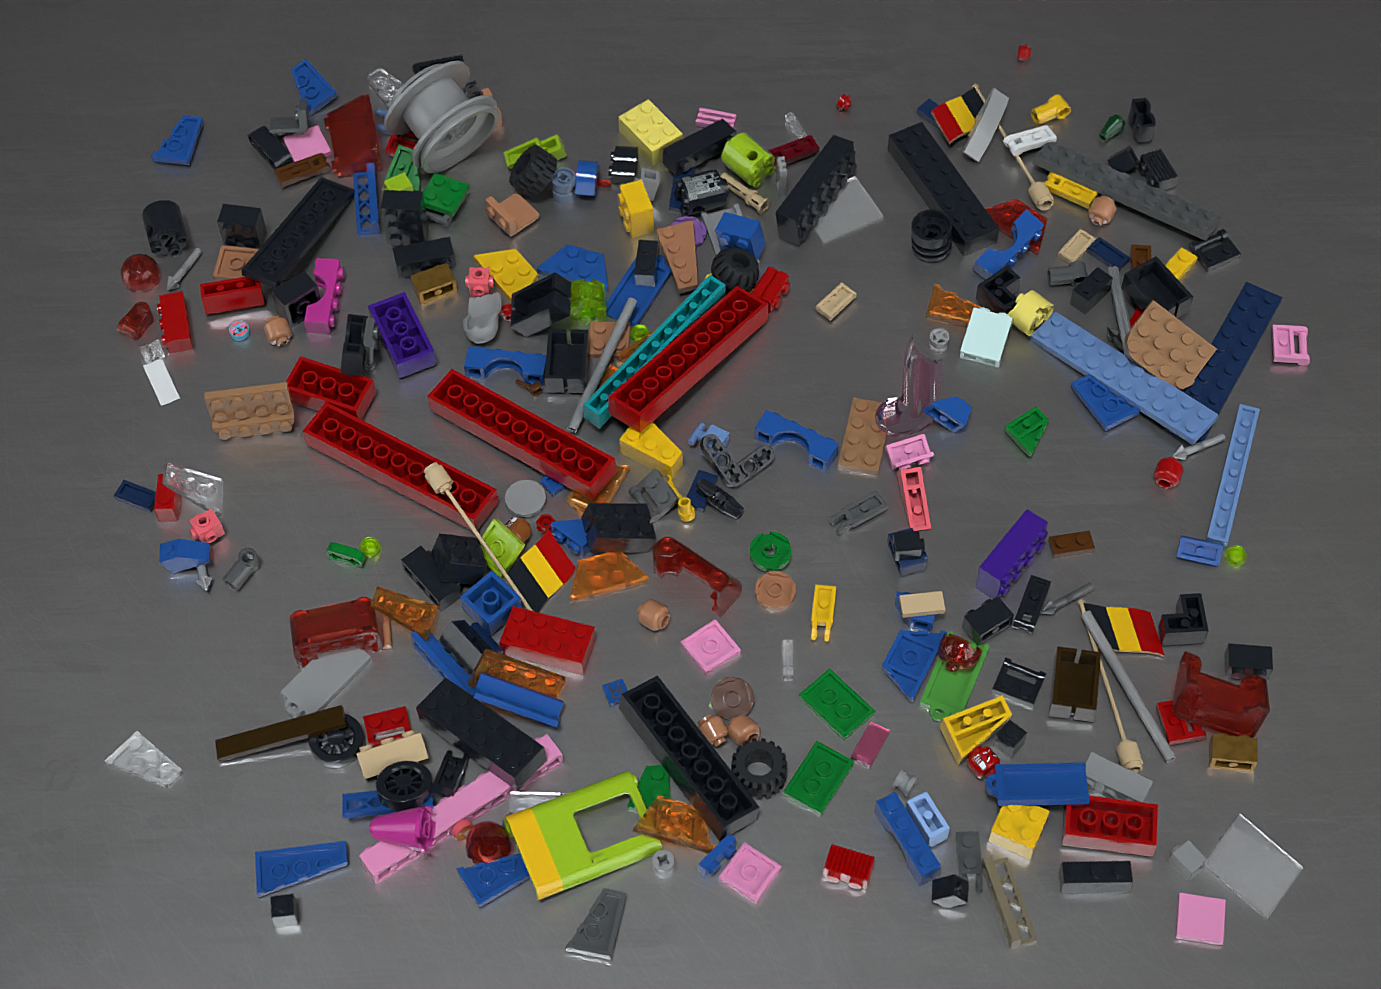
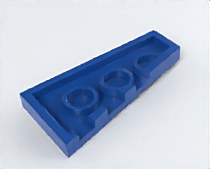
[255,841,348,898]

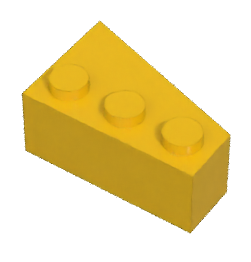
[619,422,683,479]
[939,695,1012,765]

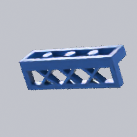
[353,162,381,236]
[410,631,476,697]
[473,672,564,727]
[342,790,435,819]

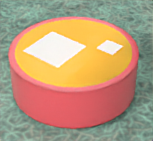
[452,819,475,841]

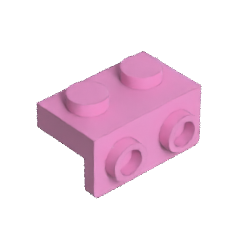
[885,434,934,470]

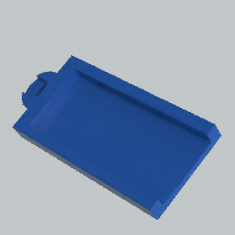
[601,255,672,329]
[985,762,1089,806]

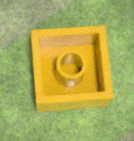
[617,180,654,238]
[988,805,1050,860]

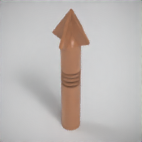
[378,591,392,649]

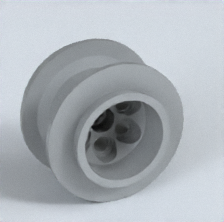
[384,61,499,173]

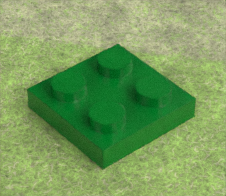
[423,173,470,217]

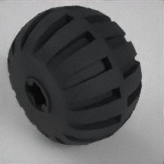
[711,247,759,293]

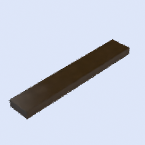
[215,705,347,762]

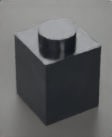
[892,531,925,561]
[994,719,1027,759]
[932,874,969,908]
[270,894,298,928]

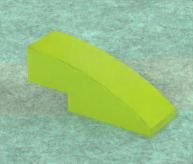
[503,134,567,169]

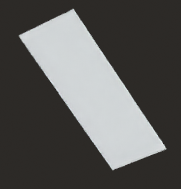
[143,358,180,406]

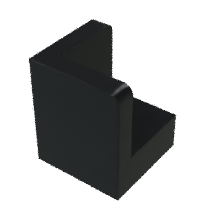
[1107,146,1139,173]

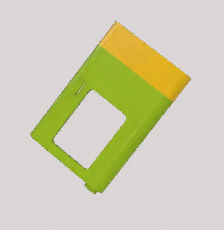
[503,771,662,900]

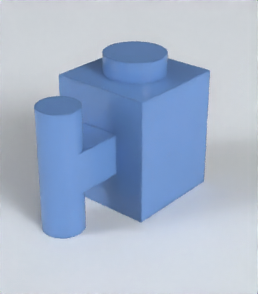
[687,422,729,461]

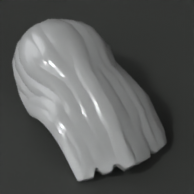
[463,293,502,344]

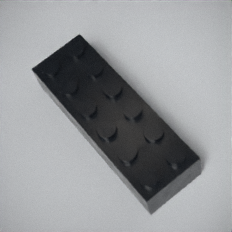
[775,135,857,246]
[416,677,547,791]

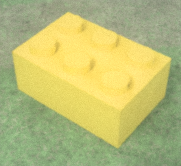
[618,99,683,166]

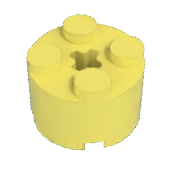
[1008,290,1053,337]

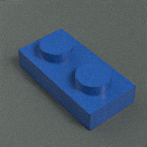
[1176,535,1223,566]
[698,833,736,878]

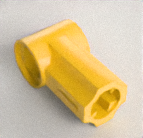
[1031,94,1071,124]

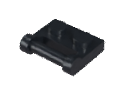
[1189,229,1241,272]
[991,657,1046,708]

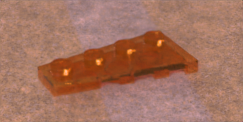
[468,648,566,698]

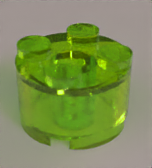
[569,279,607,324]

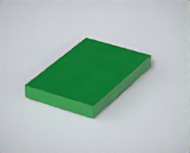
[798,668,876,741]
[783,740,855,816]

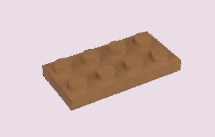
[838,397,893,476]

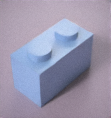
[906,791,950,848]

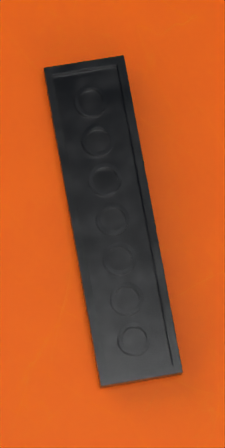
[242,177,355,288]

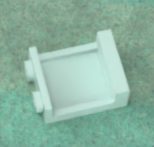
[960,307,1013,368]

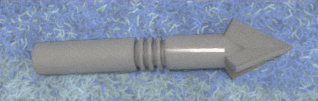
[167,248,202,290]
[1172,433,1226,460]
[193,540,212,591]

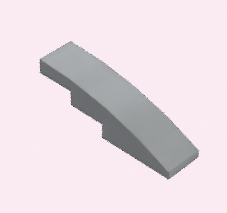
[961,88,1009,162]

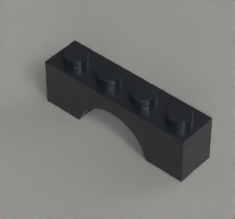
[340,314,368,376]

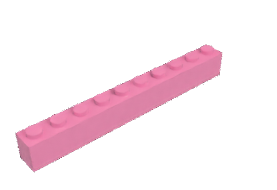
[359,734,563,885]

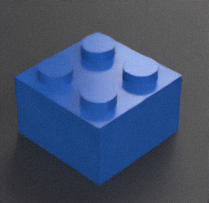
[715,212,766,261]
[460,571,522,636]

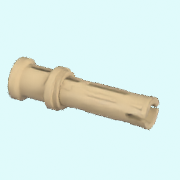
[720,173,771,214]

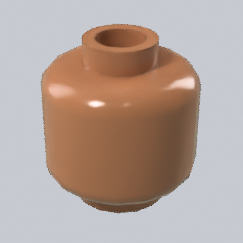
[1088,196,1116,226]
[263,315,293,346]
[637,599,670,631]
[697,713,728,748]
[728,715,760,747]

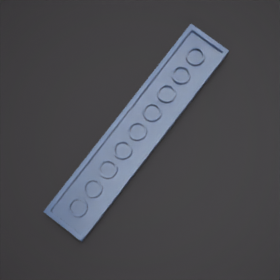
[1030,311,1218,445]

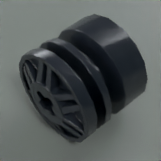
[911,209,952,262]

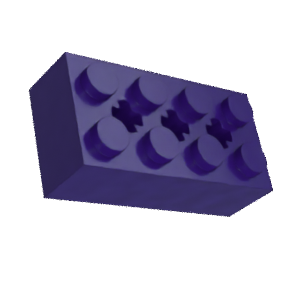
[368,292,437,378]
[975,509,1048,599]

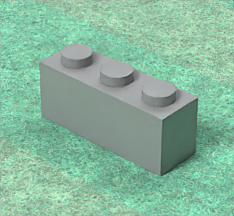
[1086,752,1153,802]

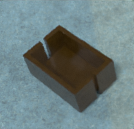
[1049,646,1101,722]

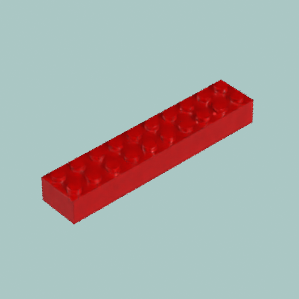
[608,286,768,433]
[427,369,617,501]
[302,402,499,531]

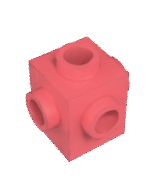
[465,267,494,297]
[189,508,225,543]

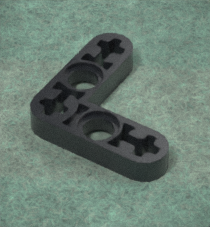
[700,434,774,488]

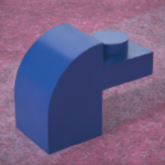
[575,160,600,196]

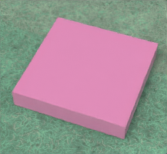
[283,125,332,162]
[681,619,741,675]
[719,842,782,904]
[1176,893,1226,945]

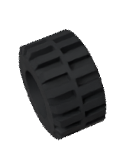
[509,145,557,198]
[731,738,787,800]

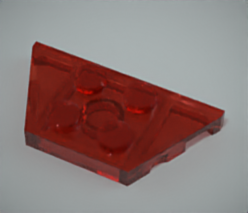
[986,199,1047,256]

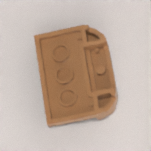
[1124,300,1217,389]
[204,382,294,440]

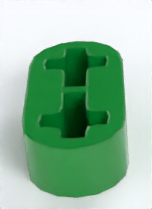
[325,542,366,567]

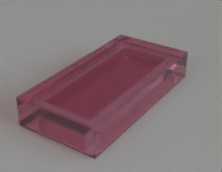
[850,721,890,769]

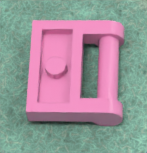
[1271,324,1310,366]

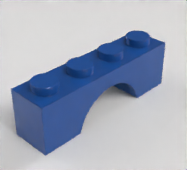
[972,209,1044,280]
[464,346,546,386]
[754,410,839,472]
[874,792,941,886]

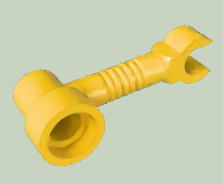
[667,474,695,522]

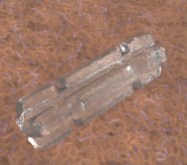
[785,112,808,139]
[782,640,794,681]

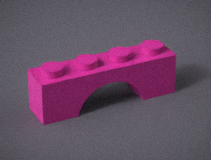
[304,258,345,334]

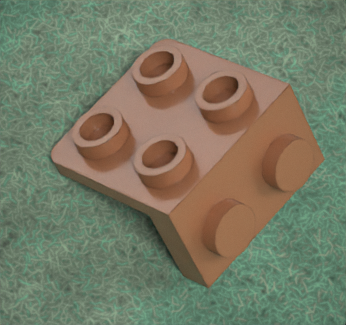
[485,193,539,237]

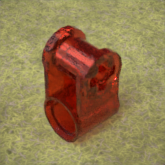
[117,302,154,341]

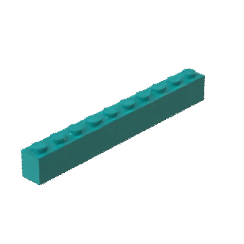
[583,275,726,429]

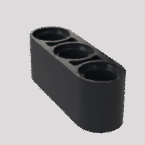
[247,125,293,170]

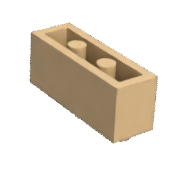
[356,730,429,779]

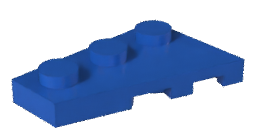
[1071,374,1140,431]

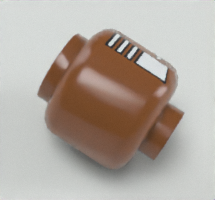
[505,517,531,543]

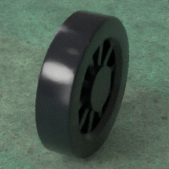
[308,714,365,768]
[376,761,433,811]

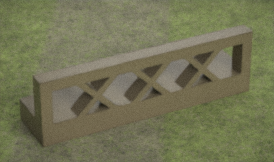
[982,855,1037,950]

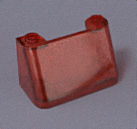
[324,94,383,179]
[653,537,742,618]
[289,597,383,669]
[1172,651,1270,738]

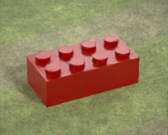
[286,356,376,420]
[499,606,596,675]
[1062,796,1158,857]

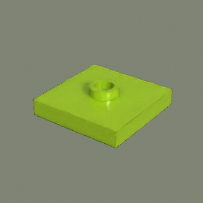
[480,518,526,578]

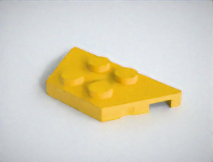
[473,249,538,302]

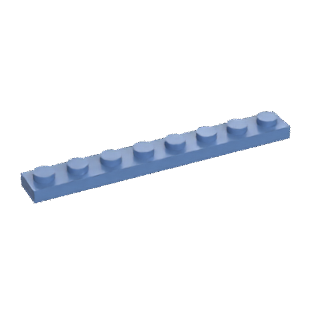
[1206,404,1260,547]

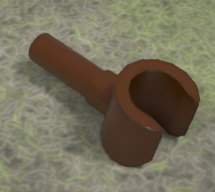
[515,379,543,396]

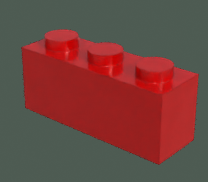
[200,277,264,315]
[157,291,193,354]

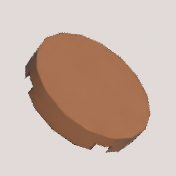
[754,571,796,611]

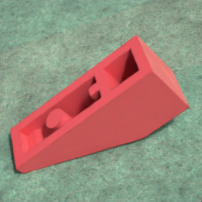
[897,467,931,531]

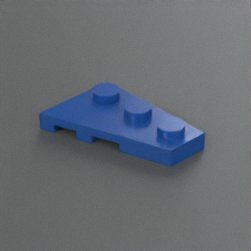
[291,59,338,117]
[151,115,203,165]
[456,854,530,908]

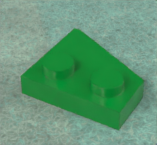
[385,145,421,192]
[1004,406,1049,457]
[627,765,671,811]

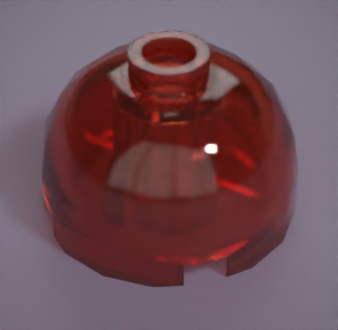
[121,253,161,293]
[938,633,983,673]
[465,821,511,864]

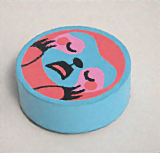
[229,321,250,341]

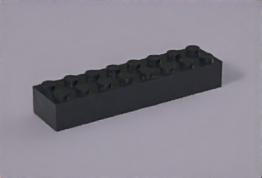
[887,122,999,257]
[619,675,760,841]

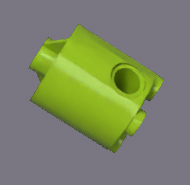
[721,132,776,188]

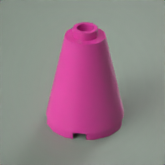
[369,806,435,852]

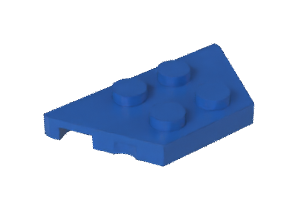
[537,244,608,293]
[882,630,948,702]

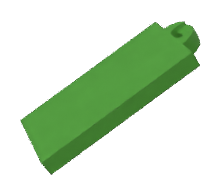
[919,631,990,722]

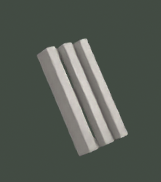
[776,156,787,196]

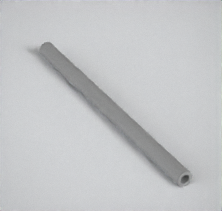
[567,298,637,433]
[1081,611,1176,763]

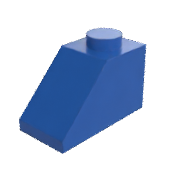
[922,396,972,433]
[159,539,210,573]

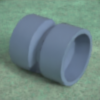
[551,167,577,203]

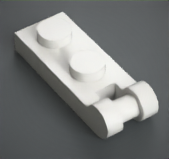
[1003,125,1057,156]

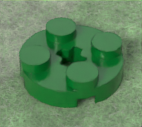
[750,532,791,572]

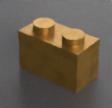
[411,263,457,305]
[1209,733,1258,772]

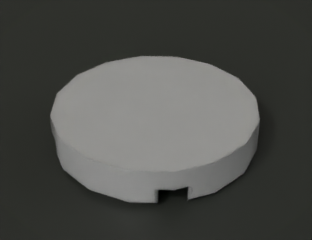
[505,480,546,518]

